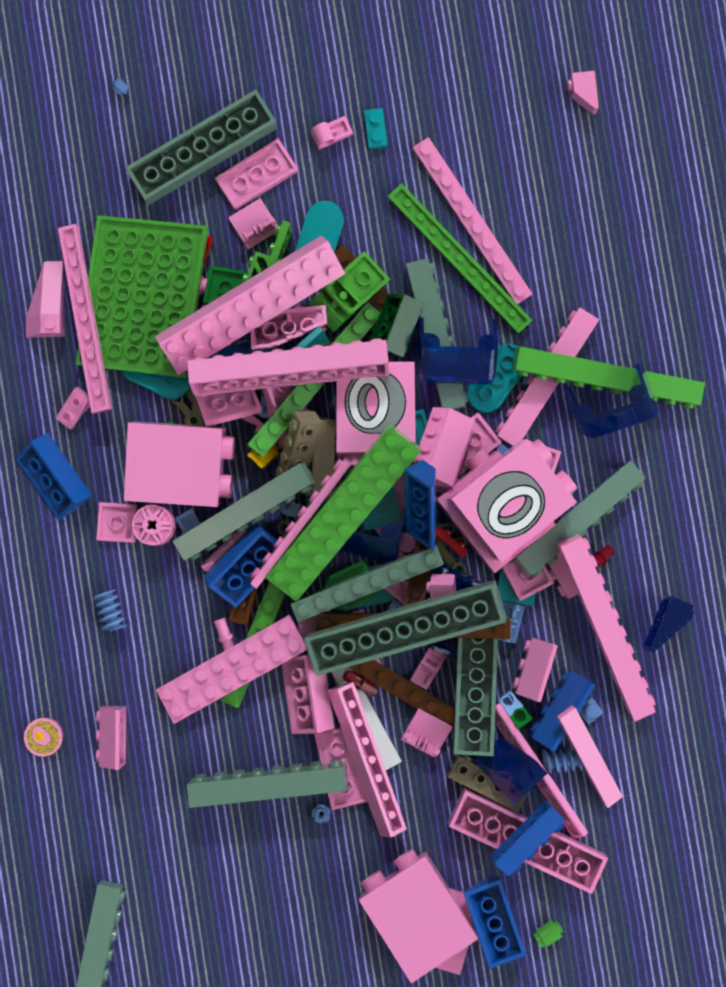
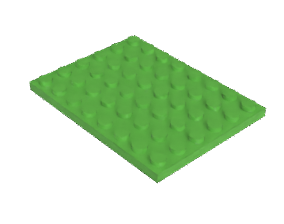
[75,215,209,379]

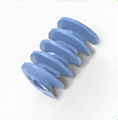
[93,590,127,632]
[542,747,583,774]

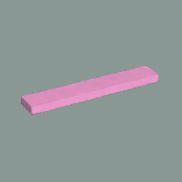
[557,706,623,808]

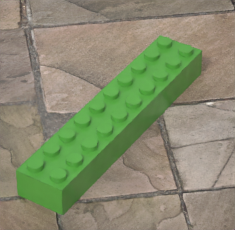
[265,423,421,601]

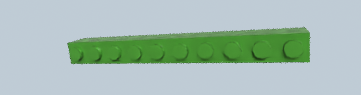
[511,347,705,409]

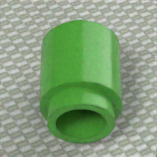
[533,920,563,948]

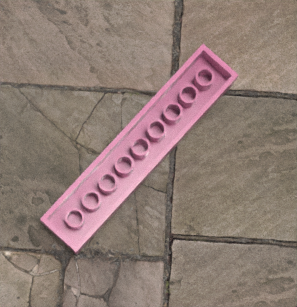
[155,236,345,375]
[187,339,389,396]

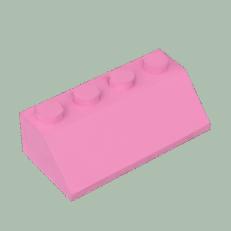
[413,407,475,488]
[281,653,334,734]

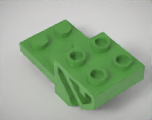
[241,220,292,284]
[307,251,390,334]

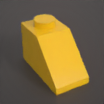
[248,444,280,471]

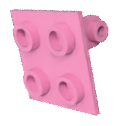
[228,198,277,250]
[401,708,453,758]

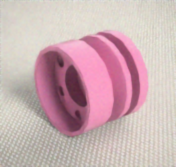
[132,505,177,546]

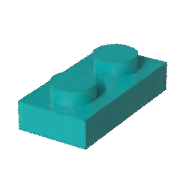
[364,108,388,149]

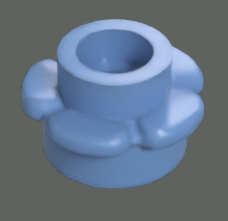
[112,78,130,95]
[312,804,331,823]

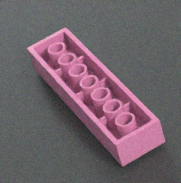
[448,787,608,894]

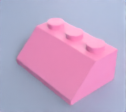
[512,637,557,702]
[96,706,126,770]

